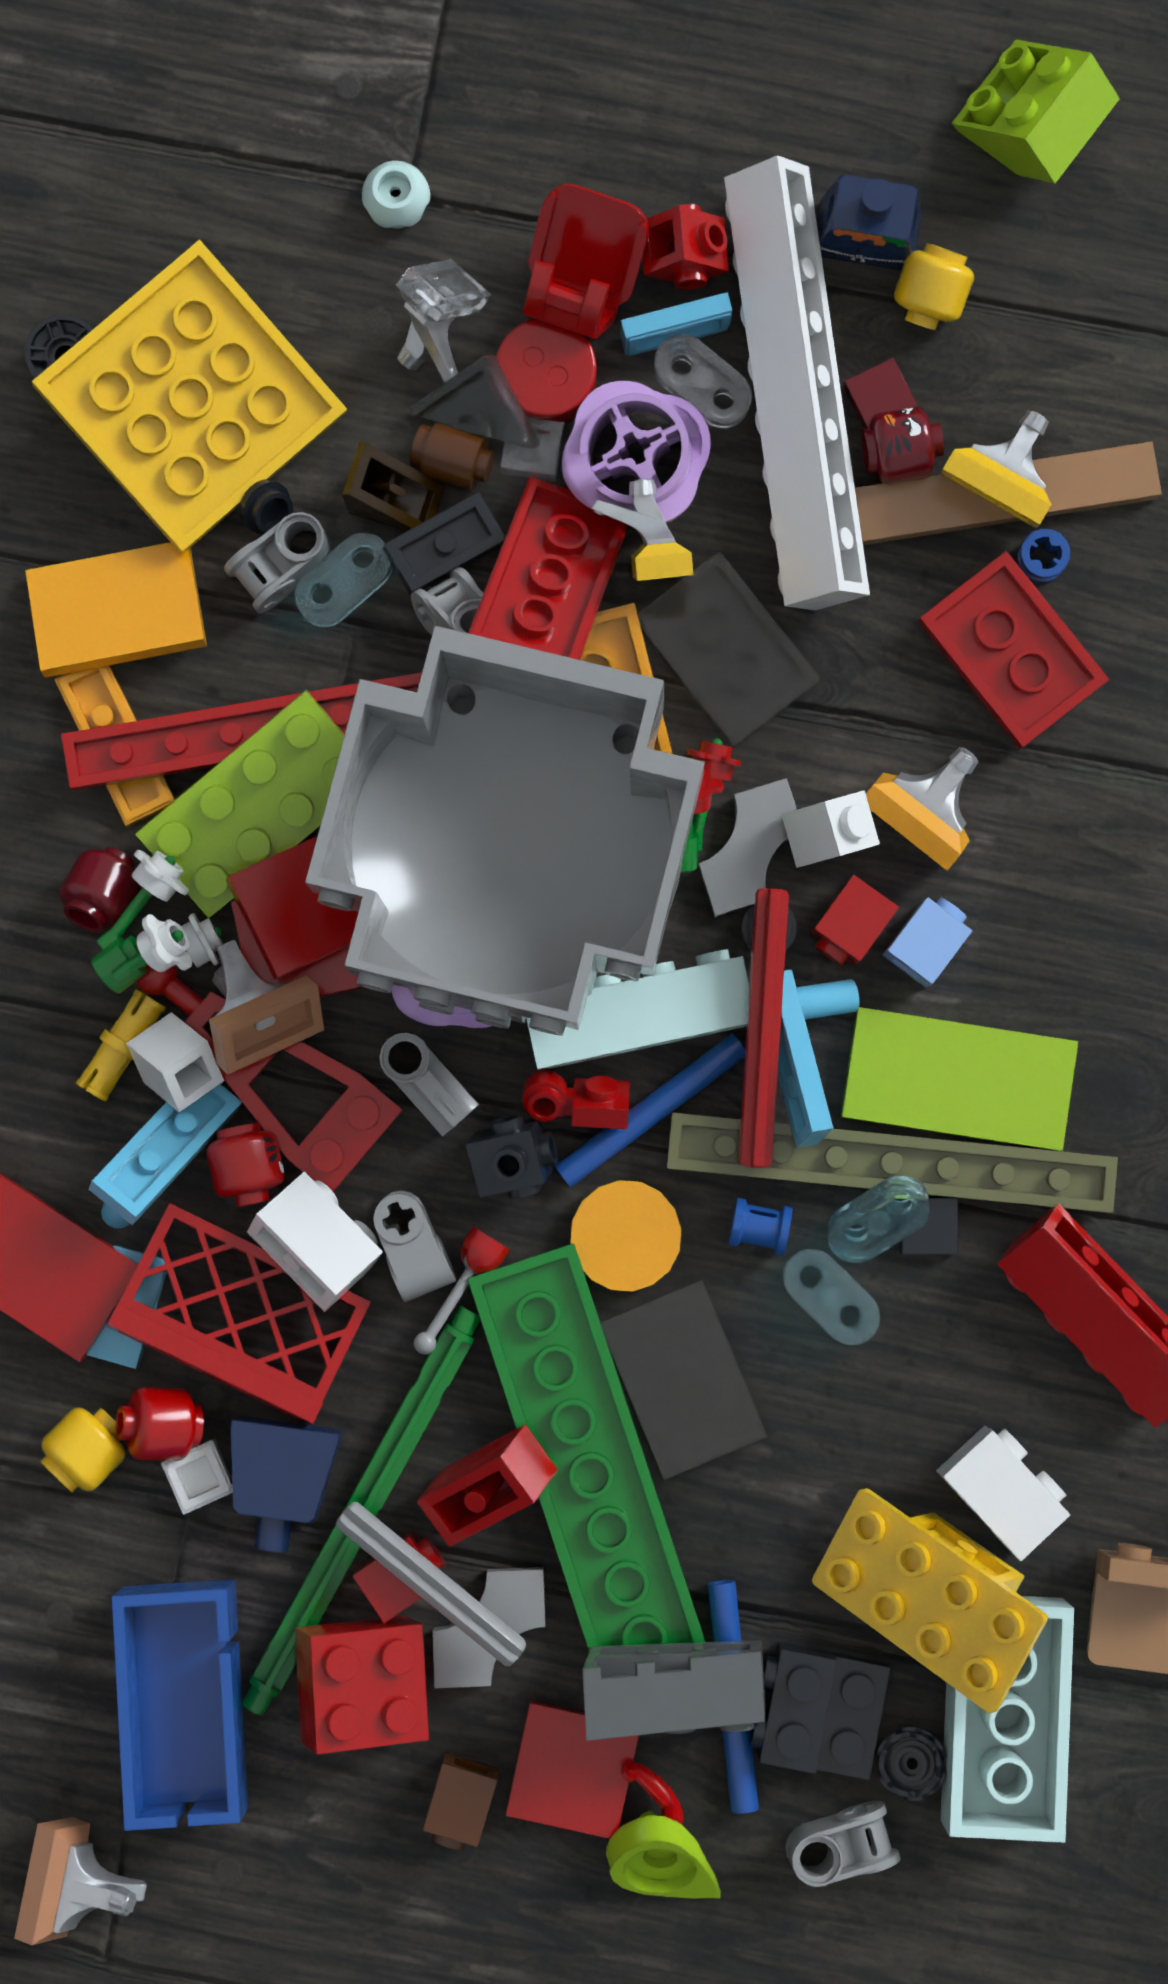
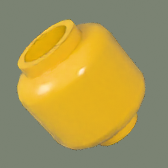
[894,243,974,330]
[40,1407,126,1493]

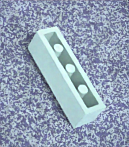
[526,950,750,1071]

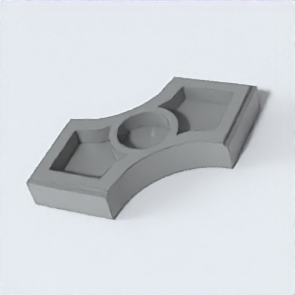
[698,778,797,918]
[433,1567,546,1688]

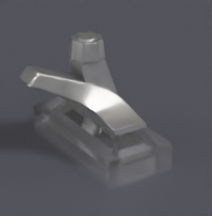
[396,259,491,383]

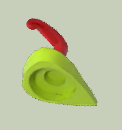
[606,1762,721,1899]

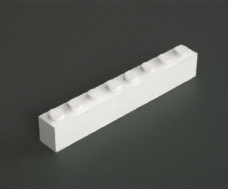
[724,155,870,611]

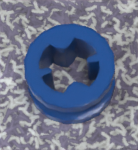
[1017,529,1070,583]

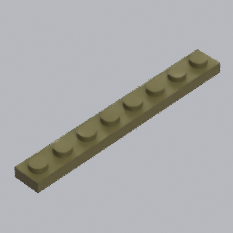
[666,1113,1118,1213]

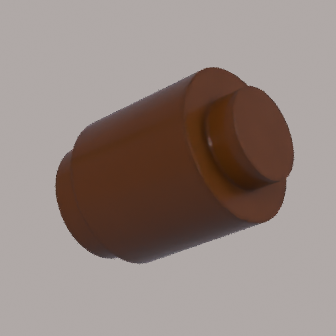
[410,423,495,491]

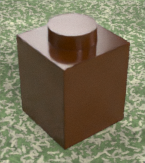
[423,1752,499,1850]

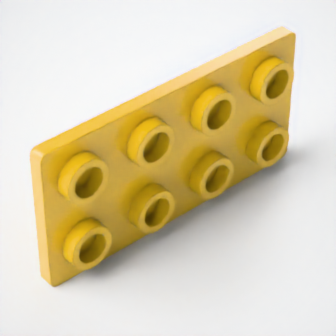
[812,1488,1048,1713]

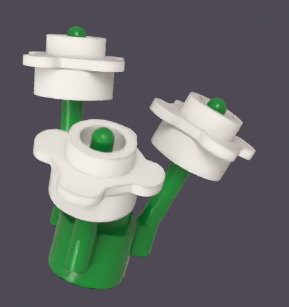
[91,849,223,994]

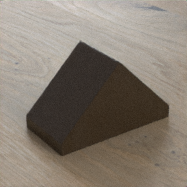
[342,442,445,532]

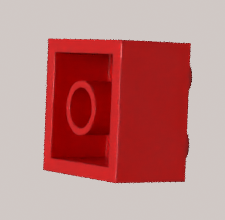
[295,1615,429,1755]

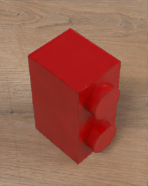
[417,1424,558,1547]

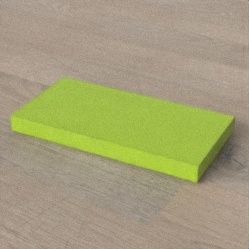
[840,1007,1078,1151]

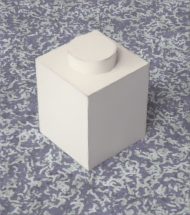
[781,790,880,868]
[126,1012,224,1112]

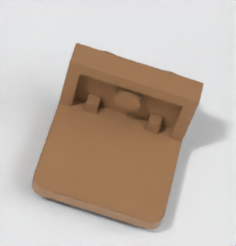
[1086,1543,1168,1674]

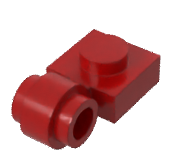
[522,1070,630,1129]

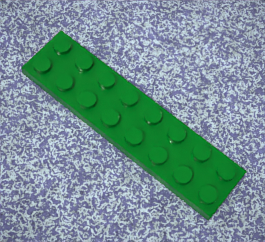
[468,1243,705,1652]

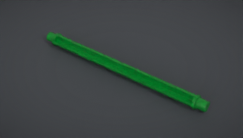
[242,1305,481,1715]

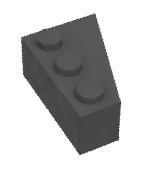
[583,1640,765,1741]

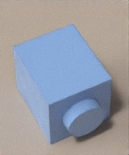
[882,897,973,988]

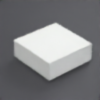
[161,1438,233,1515]

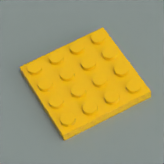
[32,239,347,554]

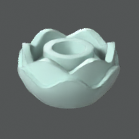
[362,161,430,229]

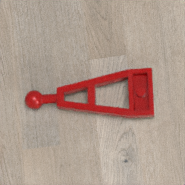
[136,965,403,1192]

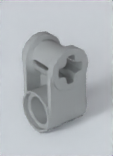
[224,512,331,614]
[411,567,484,635]
[373,1190,457,1303]
[785,1801,901,1887]

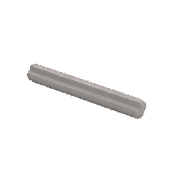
[336,1502,526,1667]

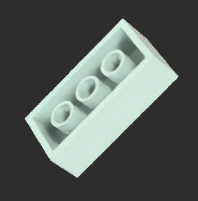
[941,1596,1074,1843]

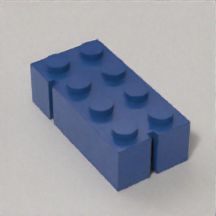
[112,1579,248,1831]

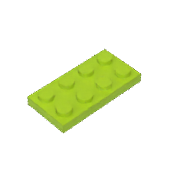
[135,689,345,918]

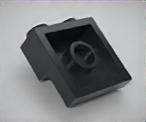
[750,1642,891,1780]

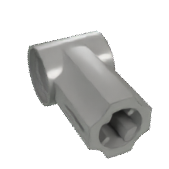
[379,1033,479,1137]

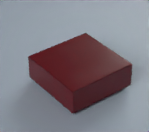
[843,358,918,429]

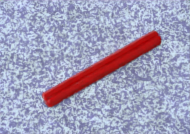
[739,888,789,1168]

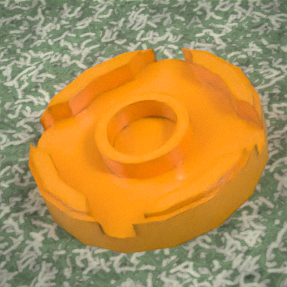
[571,1180,681,1292]

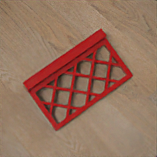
[107,1203,371,1425]

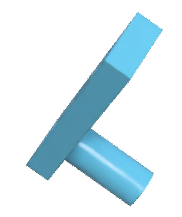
[778,969,859,1148]
[88,1084,242,1228]

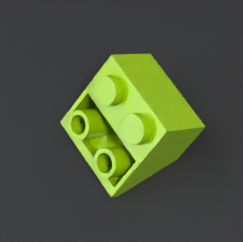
[952,39,1120,184]

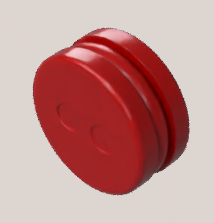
[495,319,597,428]

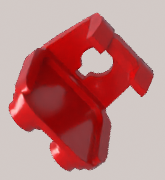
[523,183,650,339]

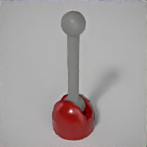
[414,1226,510,1354]

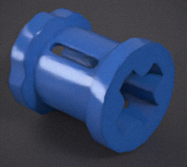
[728,1198,793,1257]

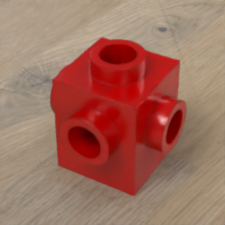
[643,204,729,290]

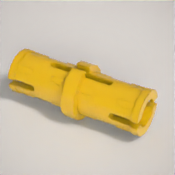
[75,989,166,1102]

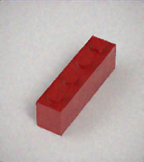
[997,1203,1168,1428]

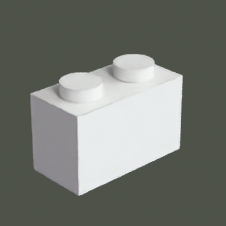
[247,1171,383,1312]
[936,1425,1070,1561]

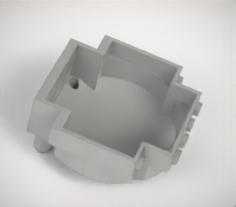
[305,626,705,1036]

